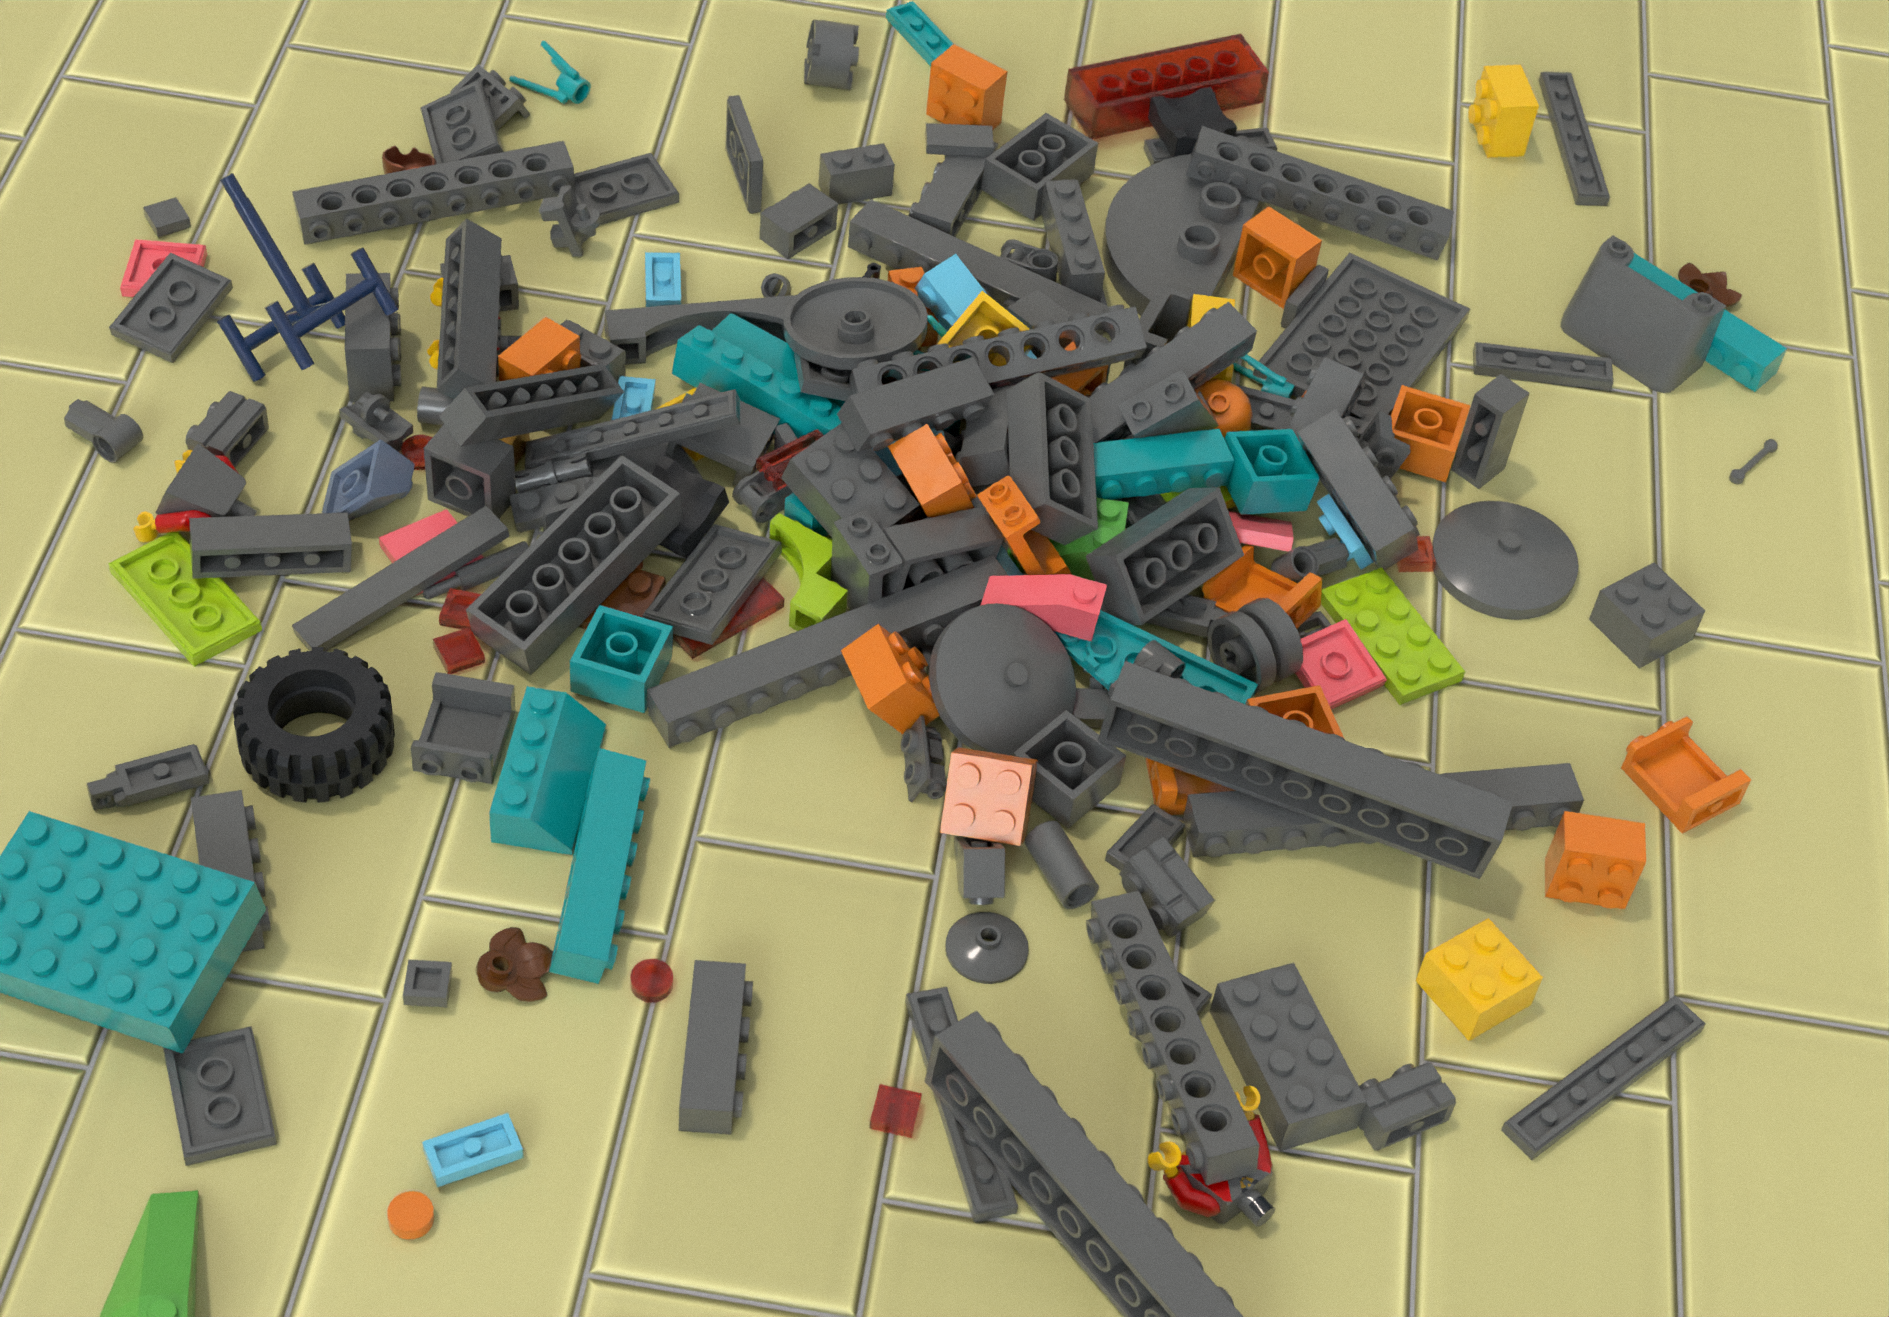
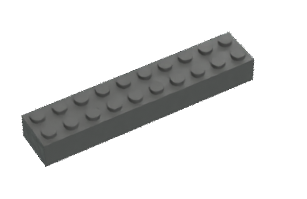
[1098,661,1513,879]
[924,1010,1243,1317]

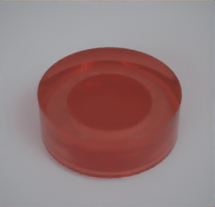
[401,434,433,470]
[630,959,673,1003]

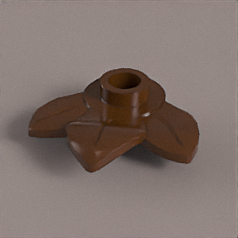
[1678,263,1742,307]
[476,927,553,1002]

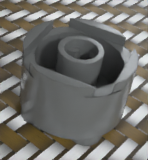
[804,19,859,90]

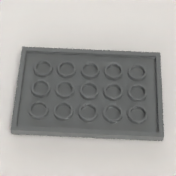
[1253,252,1470,419]

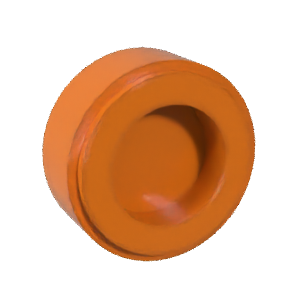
[387,1191,434,1240]

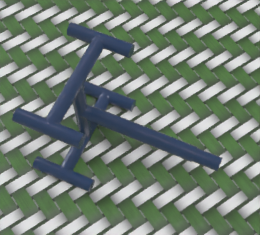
[217,173,399,382]

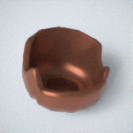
[382,146,436,174]

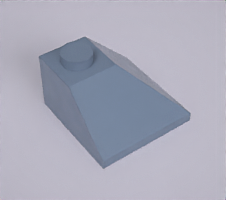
[322,439,415,521]

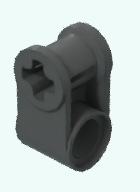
[999,239,1058,282]
[732,457,793,523]

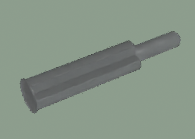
[423,541,529,600]

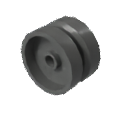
[1207,598,1303,695]

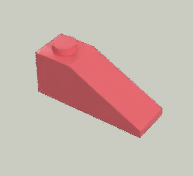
[980,574,1107,642]

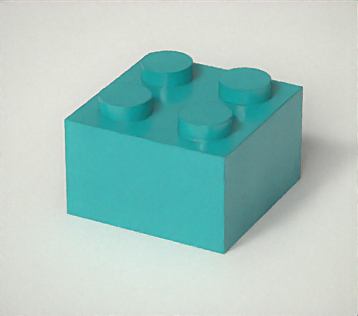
[1224,429,1320,515]
[570,605,673,713]

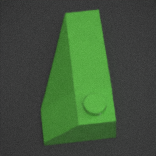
[99,1191,199,1317]

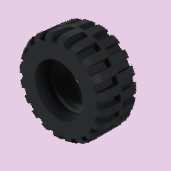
[233,647,395,803]

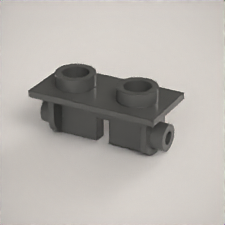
[901,715,947,802]

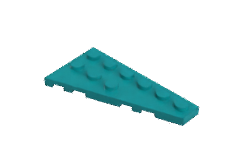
[1053,610,1258,704]

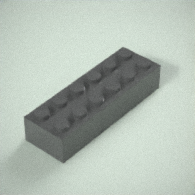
[466,455,684,675]

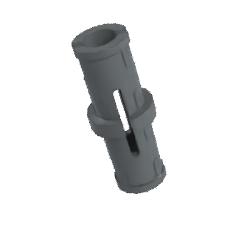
[515,453,593,493]

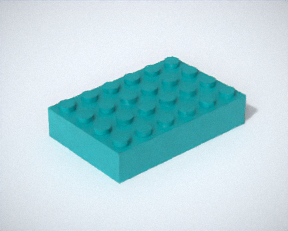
[0,811,266,1054]

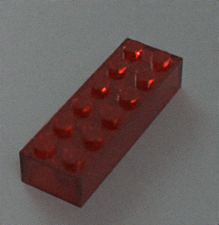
[1064,33,1270,139]

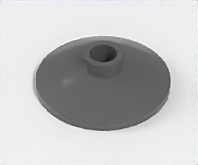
[945,912,1028,984]

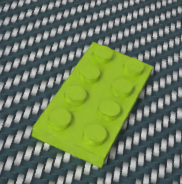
[1321,567,1465,705]

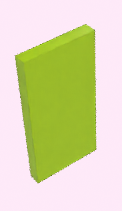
[108,532,262,667]

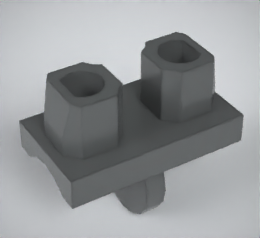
[539,186,602,257]
[339,391,414,452]

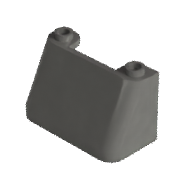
[1560,235,1726,393]

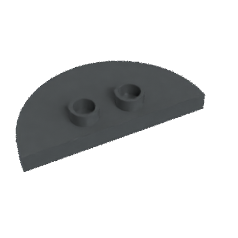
[1102,153,1265,316]

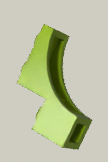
[769,513,848,631]

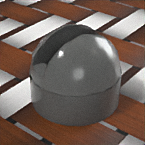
[761,273,792,297]

